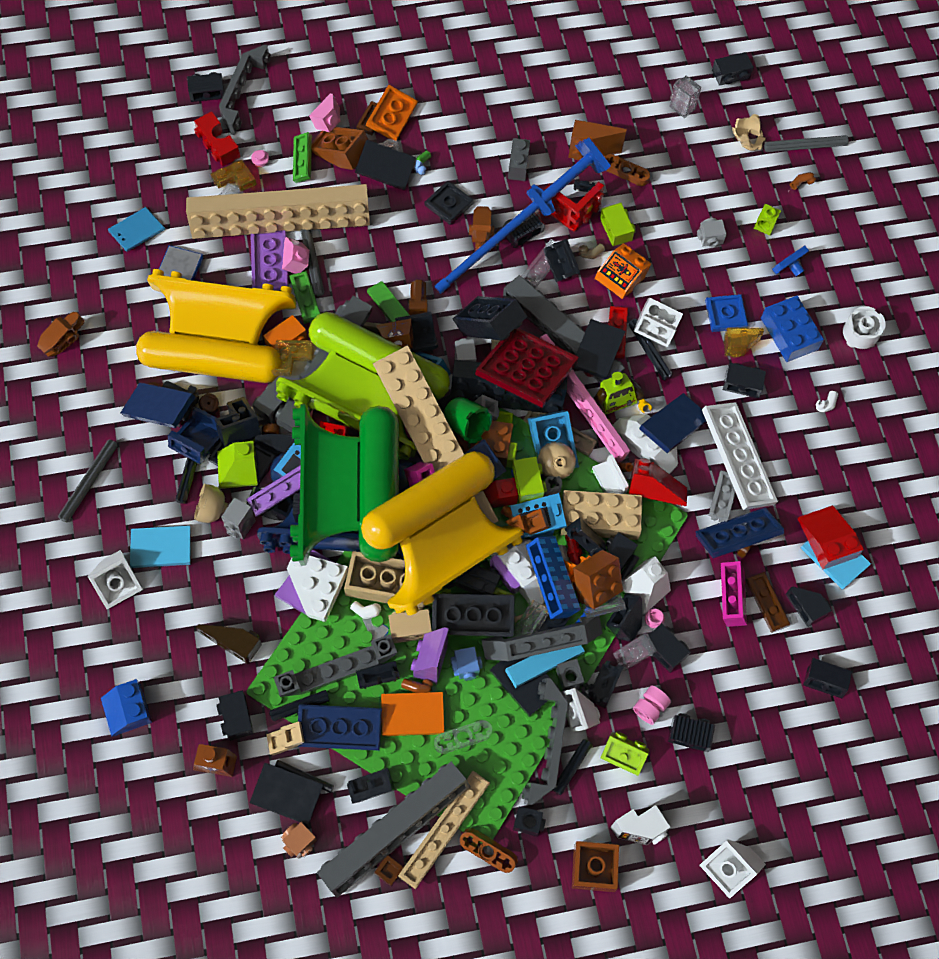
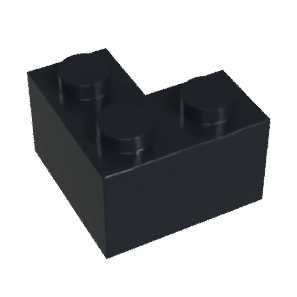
[215,397,261,447]

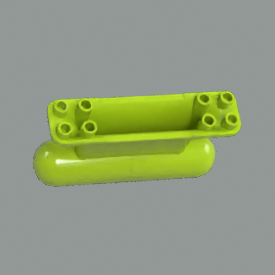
[276,312,450,460]

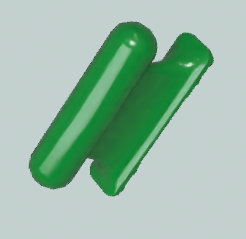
[290,404,400,566]

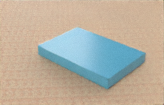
[130,526,191,568]
[801,541,871,590]

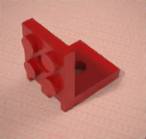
[544,182,604,232]

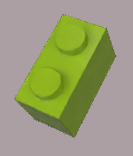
[600,203,635,246]
[512,457,547,503]

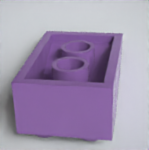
[411,627,448,684]

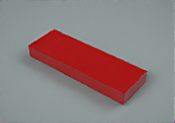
[608,306,628,359]

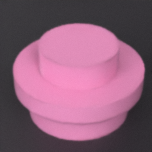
[251,150,269,167]
[645,609,665,628]

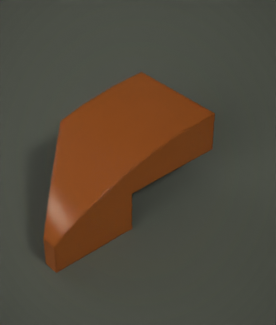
[506,508,549,535]

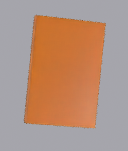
[366,85,418,142]
[381,692,444,736]

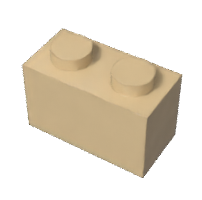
[388,608,432,643]

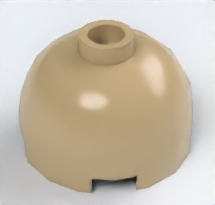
[538,442,576,479]
[194,484,228,523]

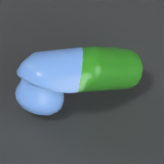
[414,151,431,175]

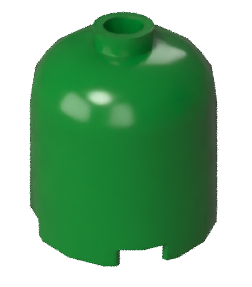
[443,397,492,443]

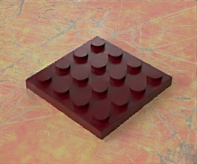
[475,328,579,408]

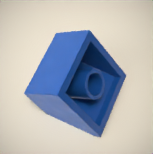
[101,679,152,737]

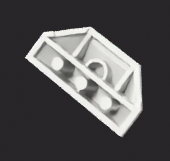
[612,414,678,474]
[491,539,545,610]

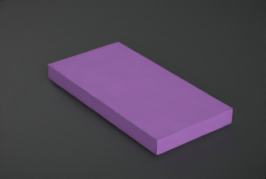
[251,230,289,291]

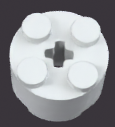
[843,306,886,349]

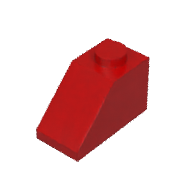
[483,477,518,508]

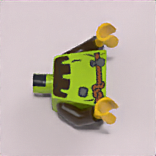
[594,372,652,422]

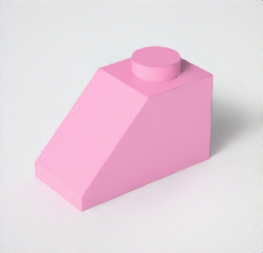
[309,93,340,132]
[282,237,310,274]

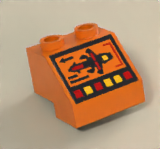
[595,243,651,299]

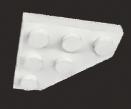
[287,556,349,622]

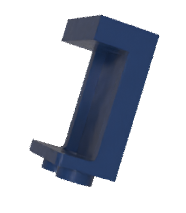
[168,407,221,464]

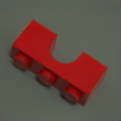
[194,111,241,167]

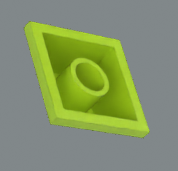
[217,441,258,489]

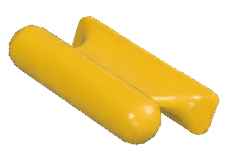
[136,269,297,383]
[361,451,524,615]

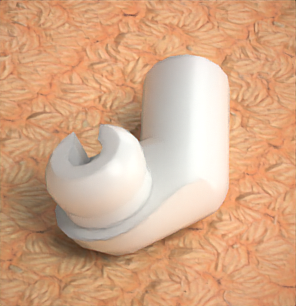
[816,391,838,413]
[350,601,381,619]

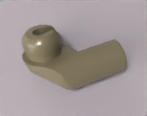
[578,244,605,259]

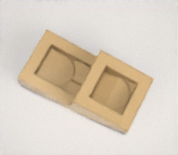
[266,722,304,755]

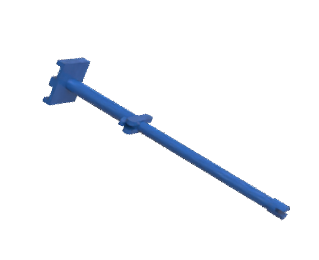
[434,137,611,294]

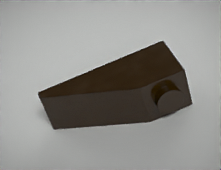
[196,624,262,664]

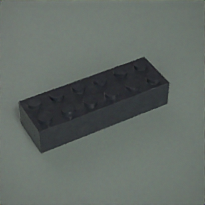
[450,360,567,413]

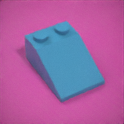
[527,410,579,475]

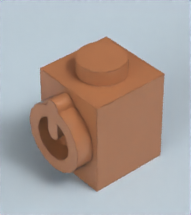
[281,822,317,859]

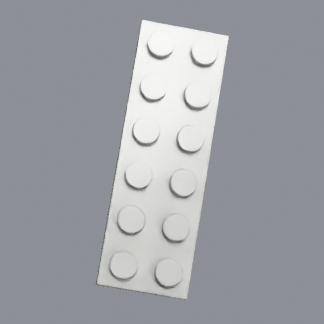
[702,402,778,510]

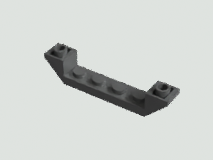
[219,45,271,135]
[481,614,602,661]
[273,634,397,697]
[522,678,568,805]

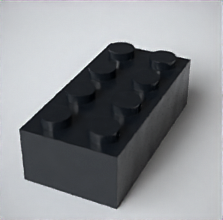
[452,296,527,341]
[432,593,516,637]

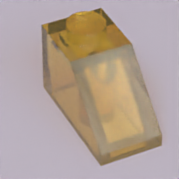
[724,328,764,357]

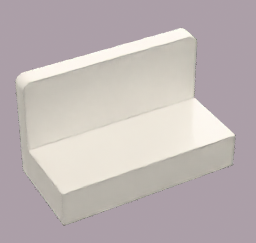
[592,454,629,494]

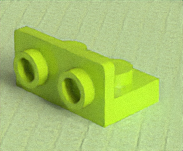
[600,732,649,776]

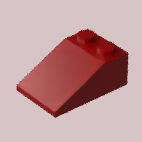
[629,458,687,506]
[797,505,864,570]

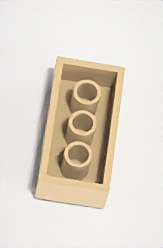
[561,490,642,540]
[344,551,425,608]

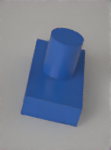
[772,245,809,277]

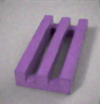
[490,555,520,595]

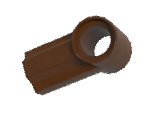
[409,280,427,315]

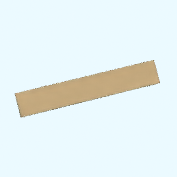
[398,771,490,890]

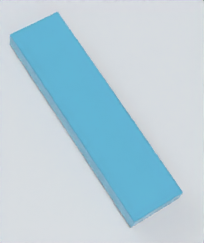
[505,645,585,688]

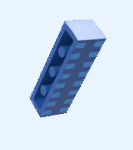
[526,536,581,619]

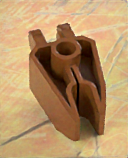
[469,206,494,250]
[37,312,84,357]

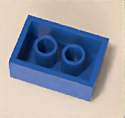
[761,295,824,363]

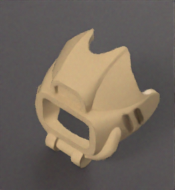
[732,114,766,151]

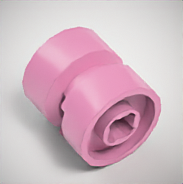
[633,686,671,725]

